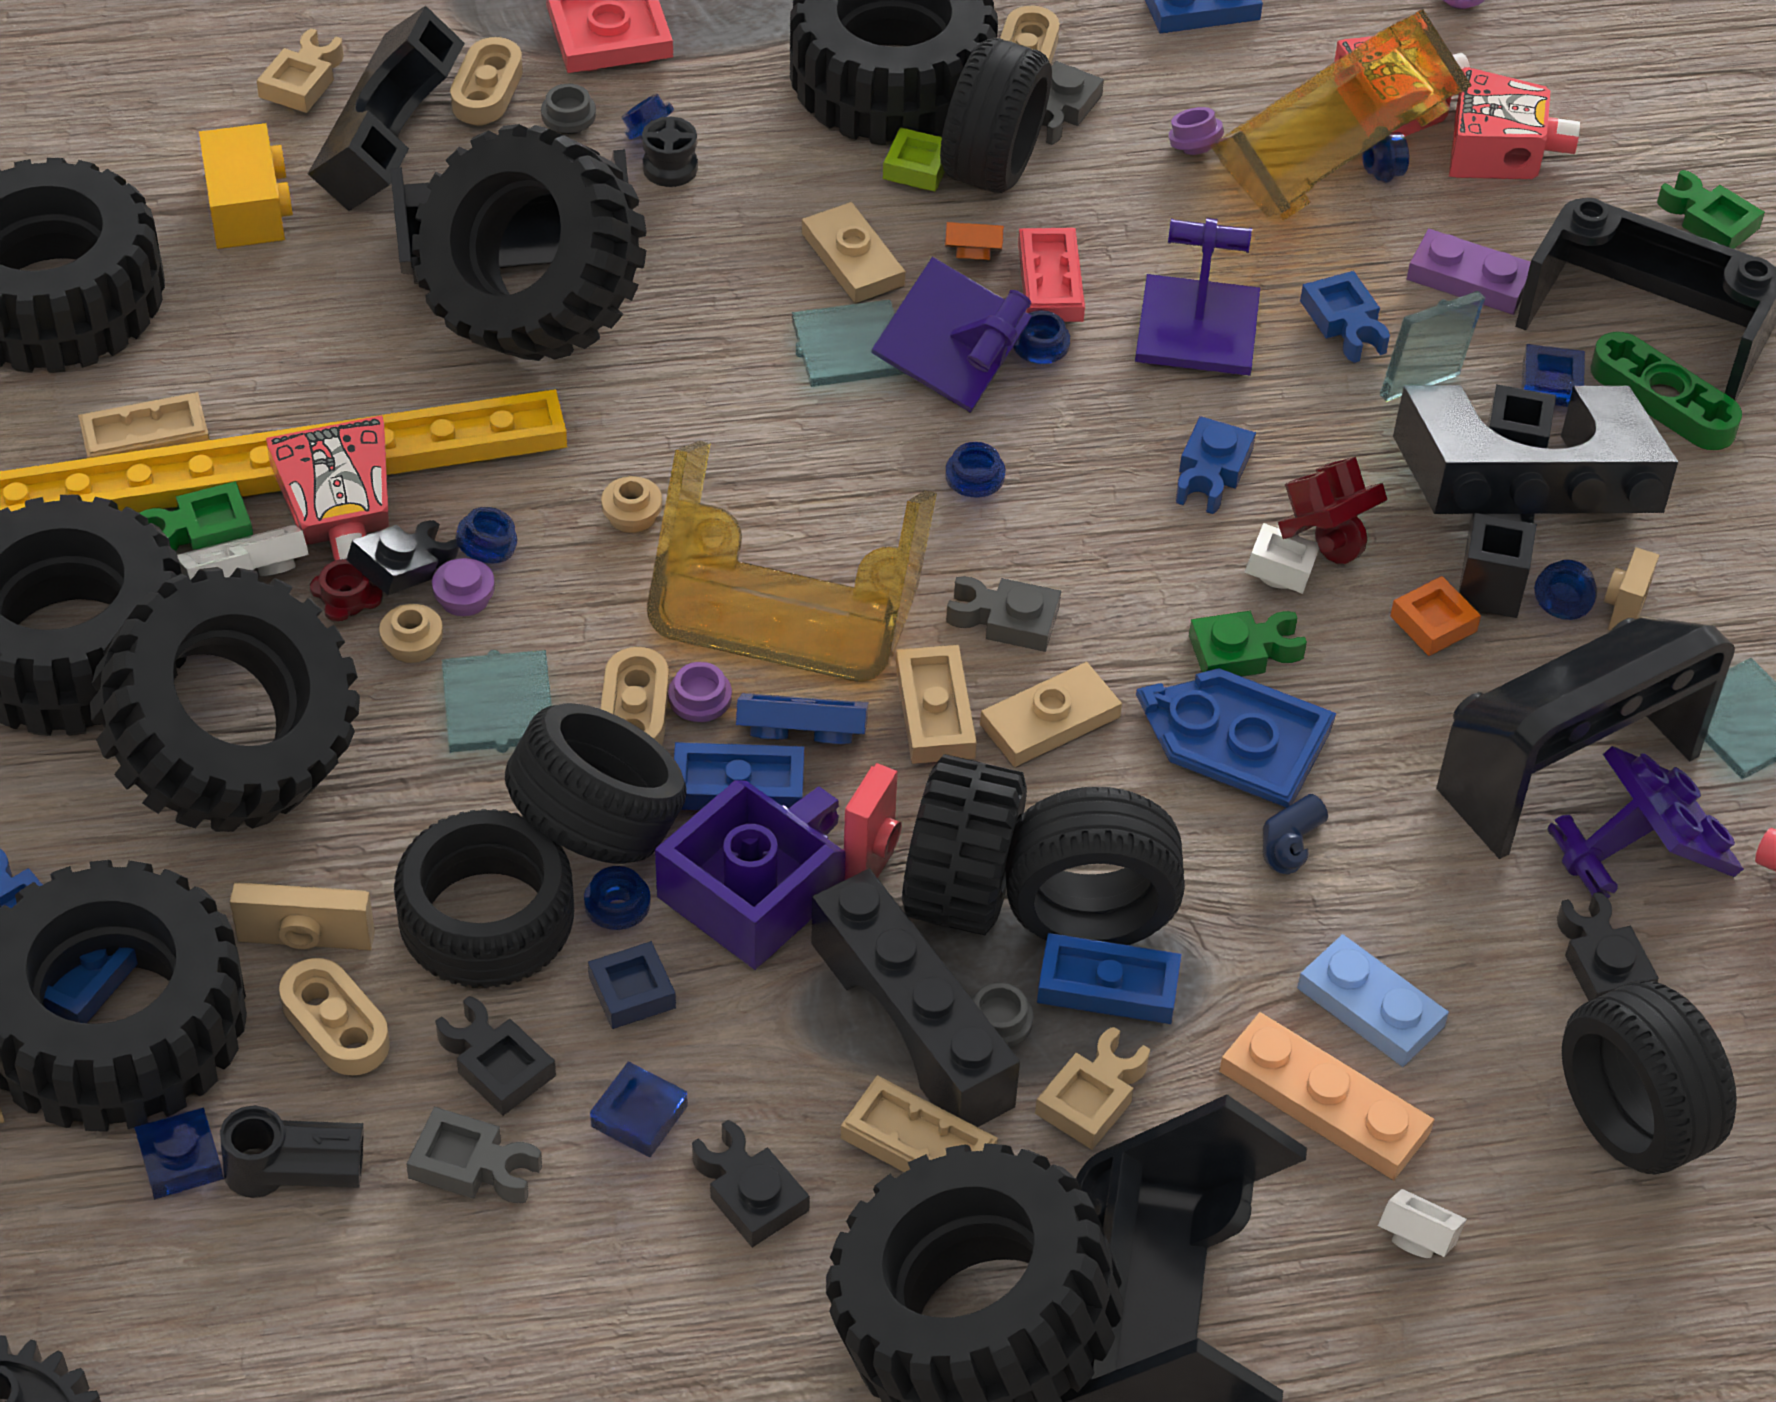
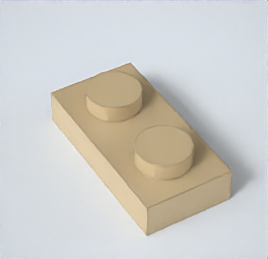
[895,645,977,764]

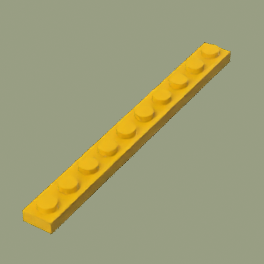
[0,389,567,512]

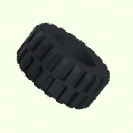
[790,0,998,145]
[412,124,647,361]
[0,158,165,373]
[0,495,187,736]
[90,567,360,832]
[0,860,247,1132]
[826,1143,1123,1402]

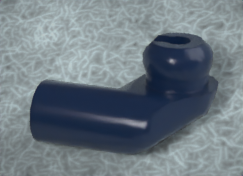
[1263,794,1328,874]

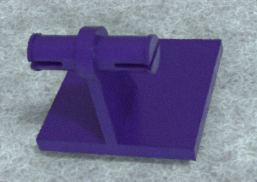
[1135,218,1260,376]
[871,256,1032,413]
[1547,746,1744,898]

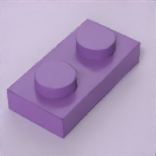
[1406,228,1531,315]

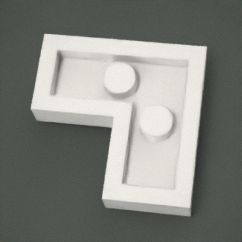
[177,525,309,580]

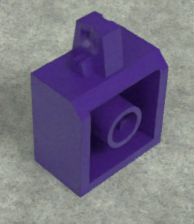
[655,780,846,970]

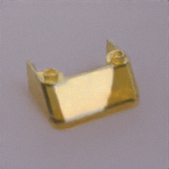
[1211,8,1472,220]
[647,441,937,682]

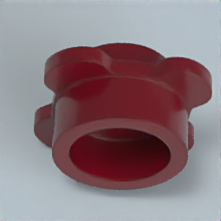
[310,559,383,622]

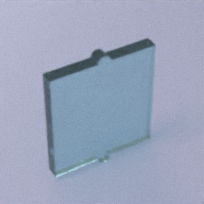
[1380,291,1485,402]
[792,299,905,387]
[442,650,552,753]
[1705,658,1776,780]

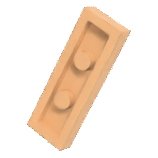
[1219,1012,1434,1181]

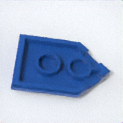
[1136,668,1336,808]

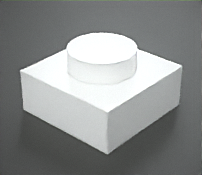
[1245,523,1319,594]
[1378,1189,1467,1258]

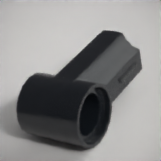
[220,1105,364,1198]

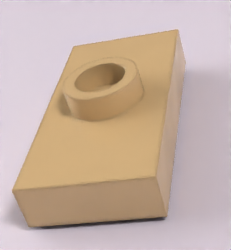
[802,202,906,303]
[78,392,209,458]
[980,662,1122,768]
[230,883,375,950]
[841,1075,998,1172]

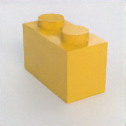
[199,123,293,249]

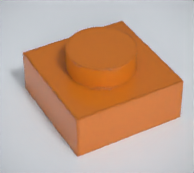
[945,222,1004,260]
[1390,576,1481,656]

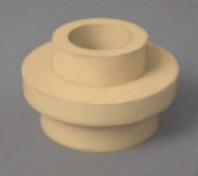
[601,476,662,533]
[379,604,443,663]

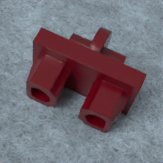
[1278,457,1388,564]

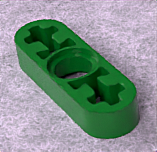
[1590,332,1742,450]

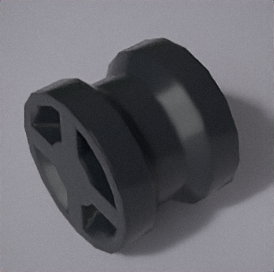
[642,116,698,187]

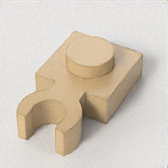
[257,28,344,113]
[1035,1027,1150,1150]

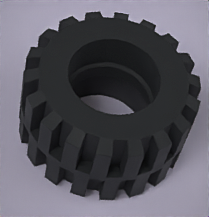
[902,754,1027,936]

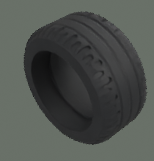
[940,38,1052,193]
[505,703,687,864]
[1006,787,1185,945]
[394,809,575,988]
[1562,980,1737,1175]

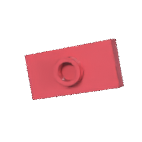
[1018,228,1085,322]
[844,763,902,880]

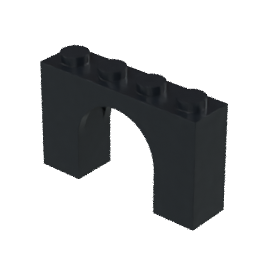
[1393,385,1678,514]

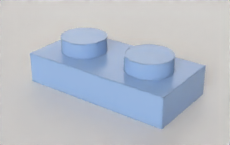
[1297,934,1449,1067]

